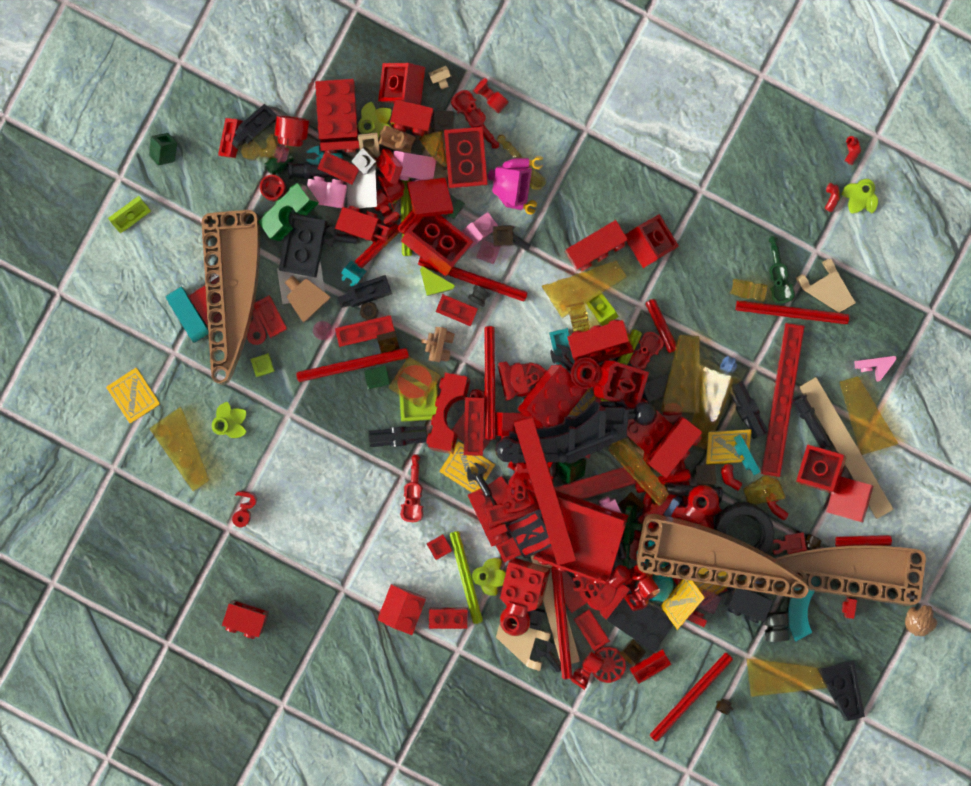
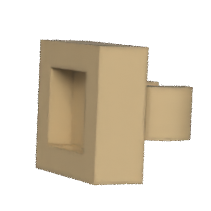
[428,66,451,89]

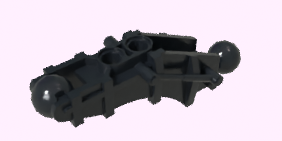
[495,399,657,463]

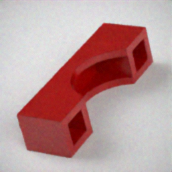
[427,372,471,455]

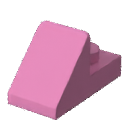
[461,212,498,249]
[854,356,896,381]

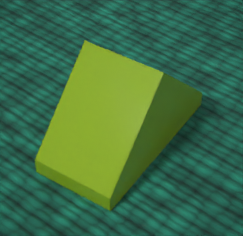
[420,266,455,296]

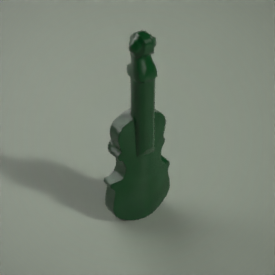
[769,236,795,303]
[622,504,643,570]

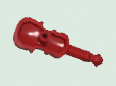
[451,90,499,149]
[630,332,664,370]
[400,454,424,522]

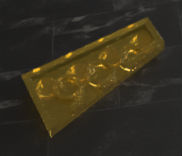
[692,364,734,450]

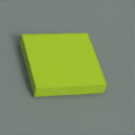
[399,381,438,422]

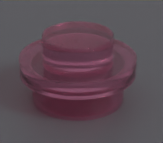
[274,144,289,163]
[313,321,332,340]

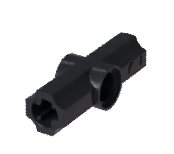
[727,381,768,439]
[369,426,427,447]

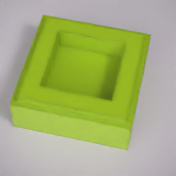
[250,353,275,377]

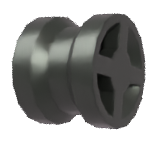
[468,285,491,307]

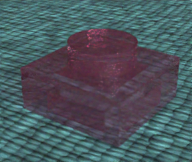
[476,240,501,265]
[696,589,722,614]

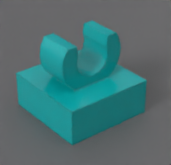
[341,261,367,287]

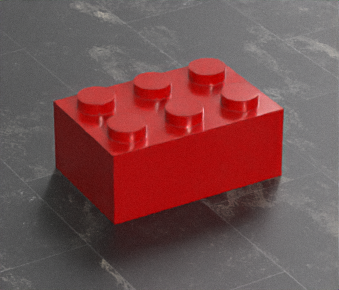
[315,79,358,141]
[444,127,488,188]
[401,215,474,276]
[564,220,628,272]
[567,319,634,363]
[517,365,587,428]
[645,416,702,478]

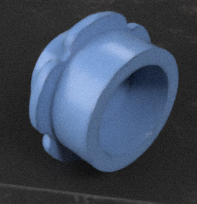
[720,356,737,374]

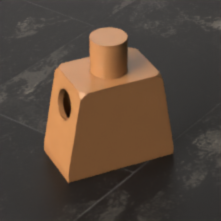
[285,275,331,322]

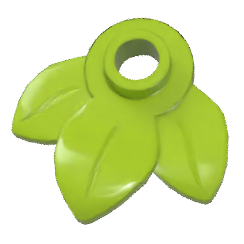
[358,102,391,137]
[841,178,878,214]
[211,402,247,438]
[472,558,506,596]

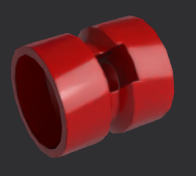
[260,175,287,202]

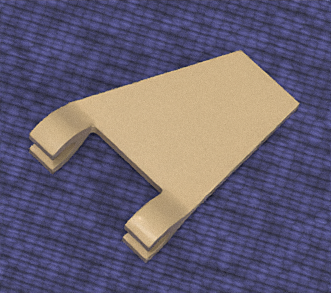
[796,258,855,313]
[496,624,551,671]

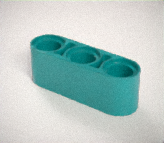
[165,286,209,343]

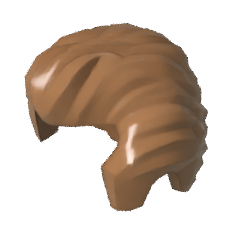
[905,605,937,636]

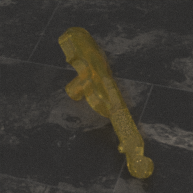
[497,134,546,190]

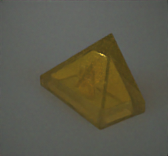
[419,131,447,167]
[743,475,786,505]

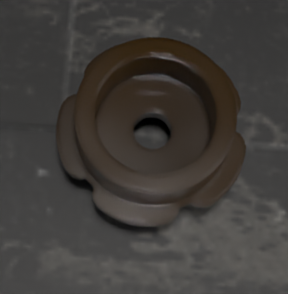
[360,302,379,320]
[805,534,822,550]
[715,699,733,715]

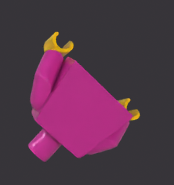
[488,156,543,215]

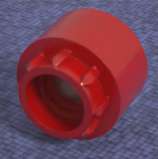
[274,116,309,147]

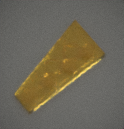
[541,261,627,319]
[661,335,699,413]
[839,376,898,455]
[149,407,209,491]
[609,437,669,506]
[746,658,827,697]

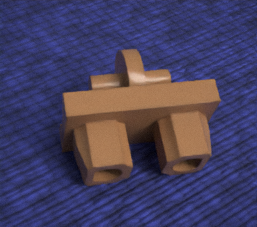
[378,125,416,153]
[421,327,455,362]

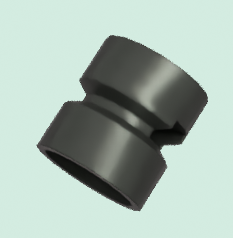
[764,612,790,642]

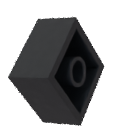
[724,587,773,624]

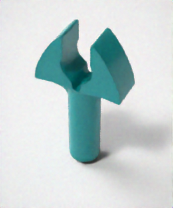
[306,145,343,165]

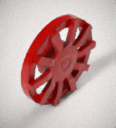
[592,647,626,683]

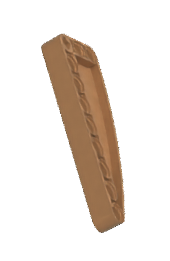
[201,210,260,385]
[637,514,808,598]
[756,545,926,606]

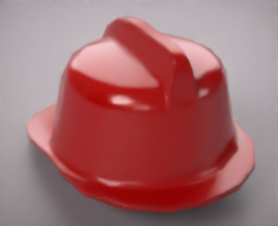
[377,176,405,212]

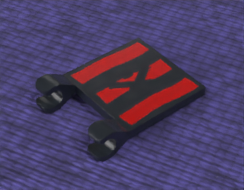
[506,508,551,558]

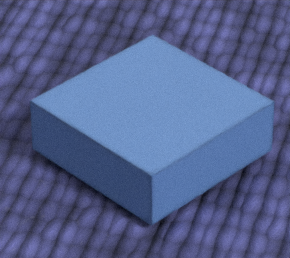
[664,496,683,517]

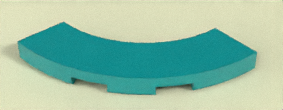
[788,577,820,642]

